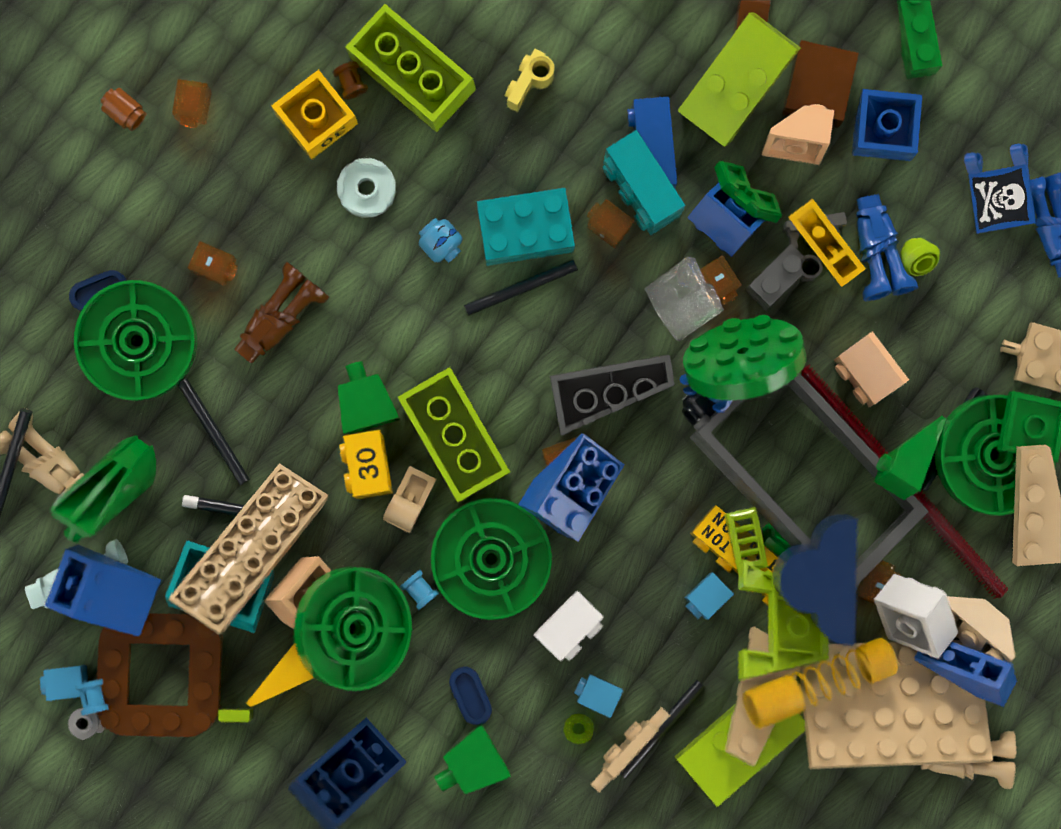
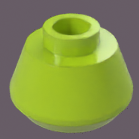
[900,238,940,276]

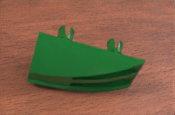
[50,435,156,542]

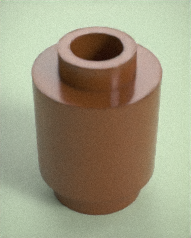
[101,88,146,131]

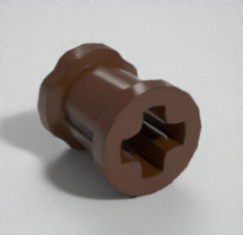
[333,61,368,100]

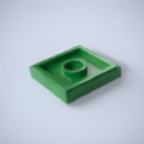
[998,391,1061,462]

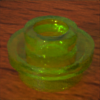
[563,713,594,744]

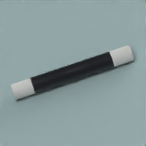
[182,495,245,516]

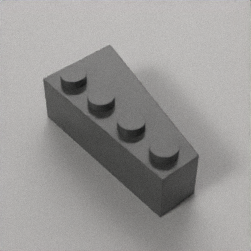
[549,355,675,436]

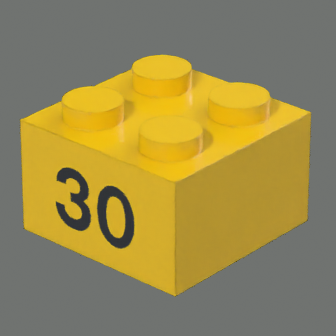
[271,69,358,160]
[339,430,393,499]

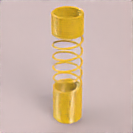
[743,637,898,729]

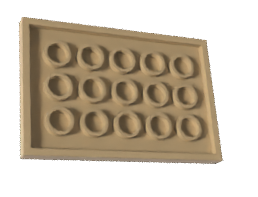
[799,640,993,769]

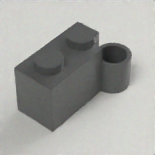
[745,244,823,311]

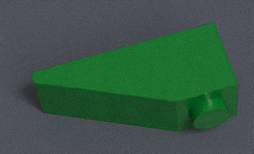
[874,416,947,500]

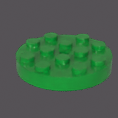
[74,280,197,401]
[683,315,806,400]
[935,395,1056,515]
[431,498,552,620]
[294,567,412,691]

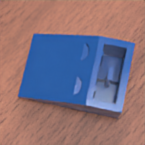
[518,434,625,542]
[45,544,161,636]

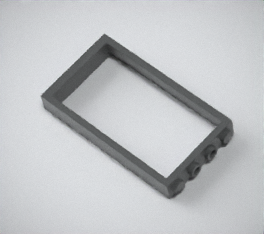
[689,373,928,586]

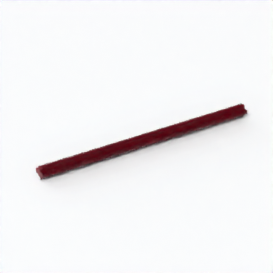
[800,364,1008,600]

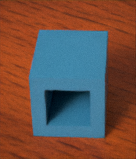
[684,572,734,620]
[40,665,88,701]
[574,674,623,718]

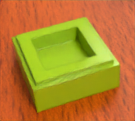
[219,708,253,722]

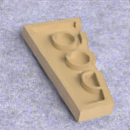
[1012,445,1061,566]
[725,627,801,766]

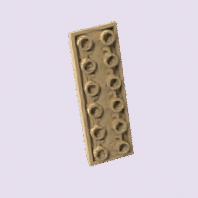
[169,463,328,634]

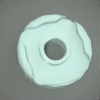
[337,158,396,218]

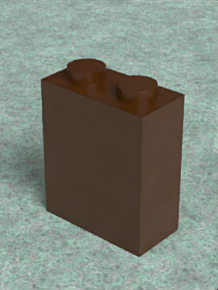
[782,40,859,130]

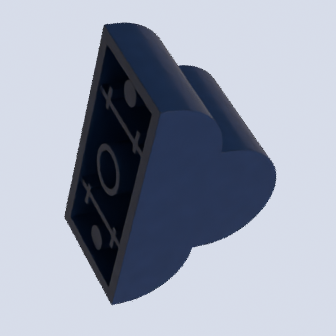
[773,514,857,646]
[287,718,407,829]

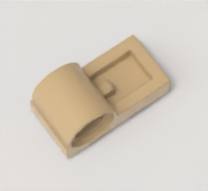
[383,466,437,533]

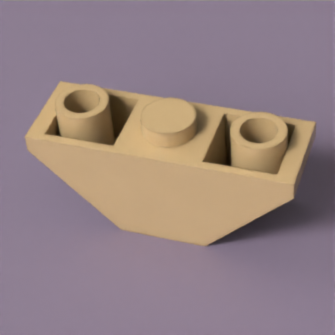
[947,596,1015,663]

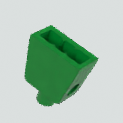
[338,361,400,435]
[434,724,511,794]

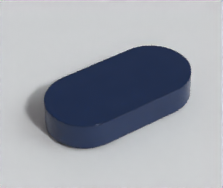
[69,270,127,311]
[449,666,492,725]

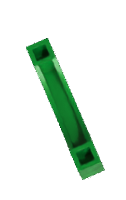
[897,0,943,80]

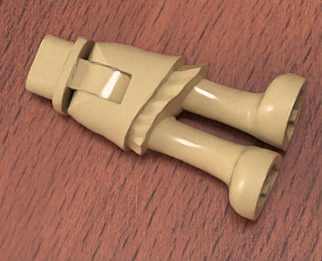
[0,408,84,496]
[921,731,1016,789]

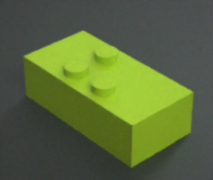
[345,4,476,132]
[678,12,801,147]
[398,367,510,502]
[674,704,805,807]

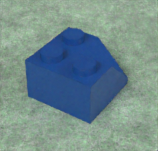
[852,89,922,161]

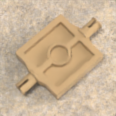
[1000,322,1061,393]
[590,707,670,793]

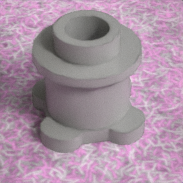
[68,708,105,740]

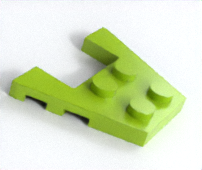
[739,560,829,680]

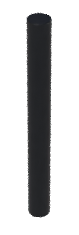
[464,260,578,316]
[178,379,250,486]
[0,408,32,517]
[620,680,706,779]

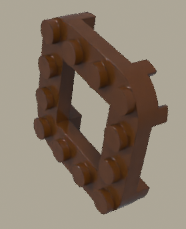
[97,613,224,737]

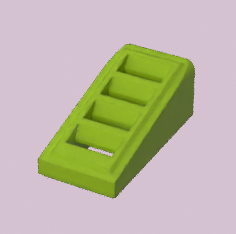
[724,507,768,574]

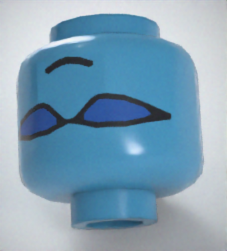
[418,218,463,263]

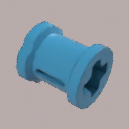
[400,570,439,610]
[75,679,109,716]

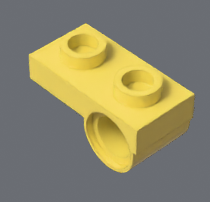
[505,49,554,112]

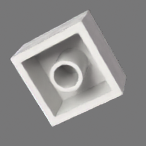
[874,574,958,659]
[534,591,604,661]

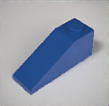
[627,97,677,188]
[914,642,1017,707]

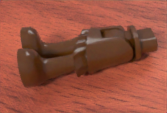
[234,262,330,364]

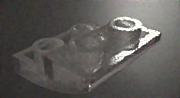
[645,256,724,341]

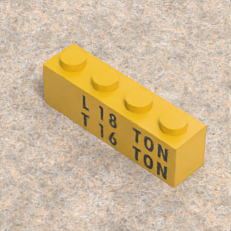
[690,505,778,606]

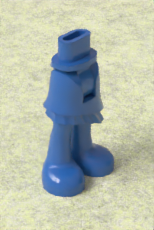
[1030,172,1061,278]
[856,194,918,301]

